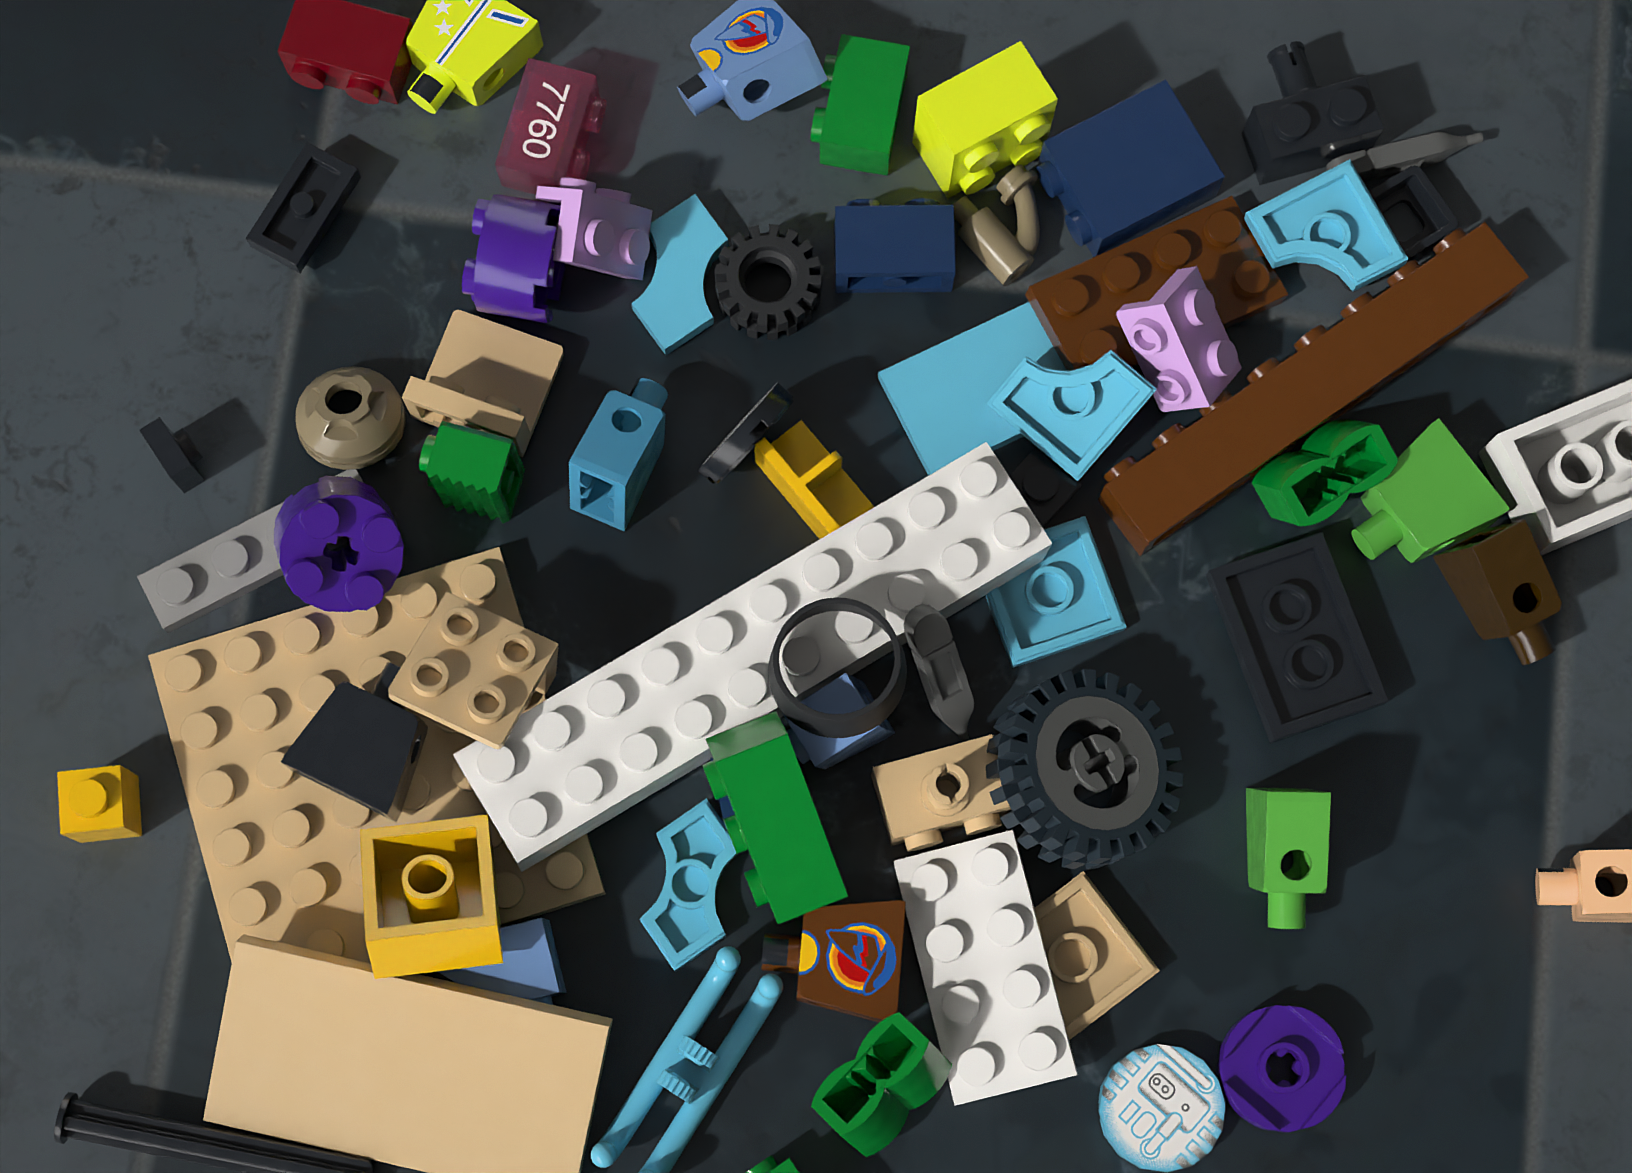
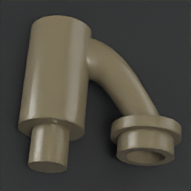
[954,164,1040,286]

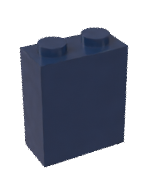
[1036,79,1225,257]

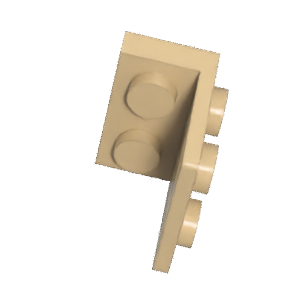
[402,310,564,457]
[388,591,559,749]

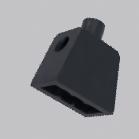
[281,662,428,822]

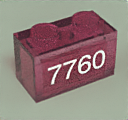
[495,58,606,195]

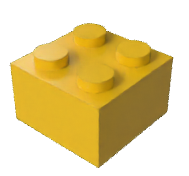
[360,814,503,979]

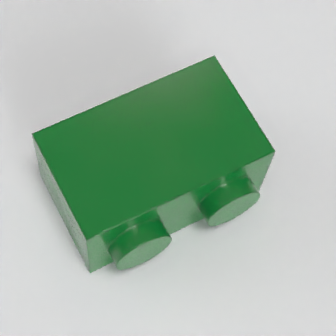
[810,34,910,176]

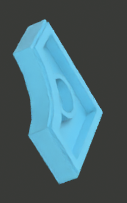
[1244,159,1408,292]
[986,350,1157,481]

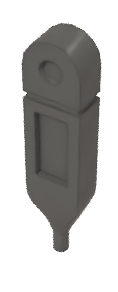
[1326,132,1483,182]
[903,604,974,743]

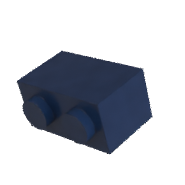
[834,198,955,293]

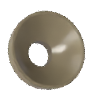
[296,366,406,470]

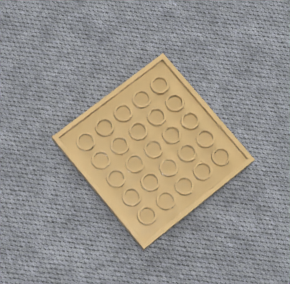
[148,547,606,963]

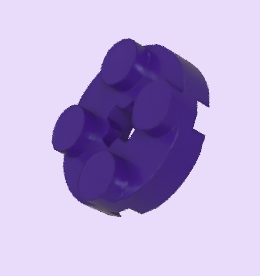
[1216,1005,1346,1133]

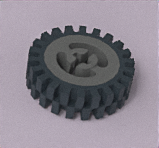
[986,669,1183,870]

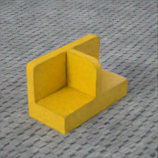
[755,420,874,539]

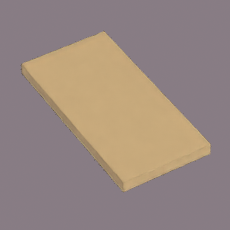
[203,934,613,1173]

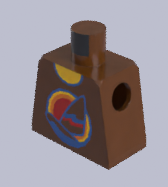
[761,900,906,1022]

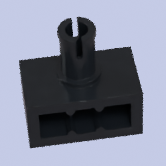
[1241,41,1384,185]

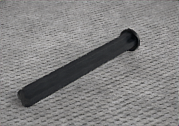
[54,1092,374,1173]

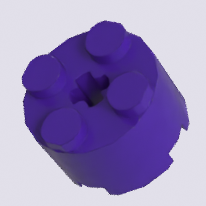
[462,194,566,323]
[274,476,404,612]

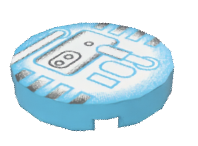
[1098,1044,1225,1172]

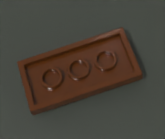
[1025,195,1289,370]

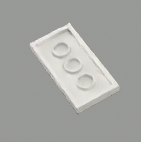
[893,830,1078,1106]

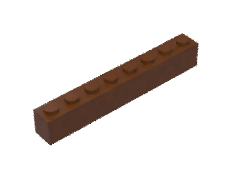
[1098,222,1529,557]

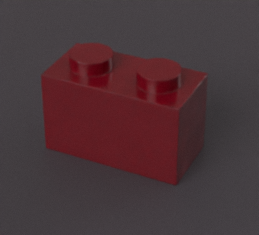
[277,0,413,105]

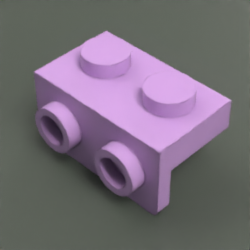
[536,178,653,280]
[1116,266,1242,412]

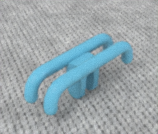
[591,946,783,1173]

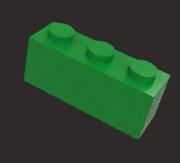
[702,711,848,924]

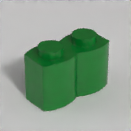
[1252,419,1399,526]
[811,1012,952,1157]

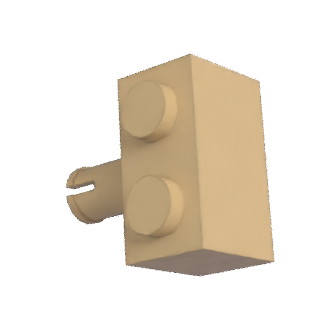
[871,734,1011,852]

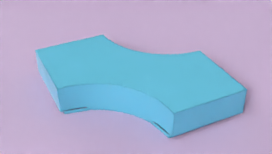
[631,194,729,355]
[639,798,738,972]

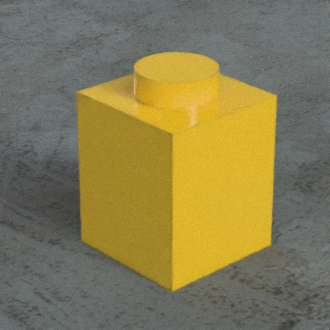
[57,765,142,843]

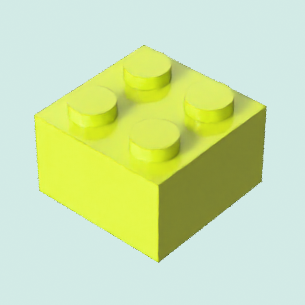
[912,41,1058,199]

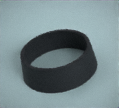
[768,597,907,738]

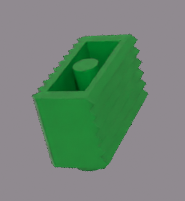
[419,421,525,524]

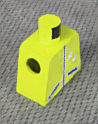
[406,0,544,114]

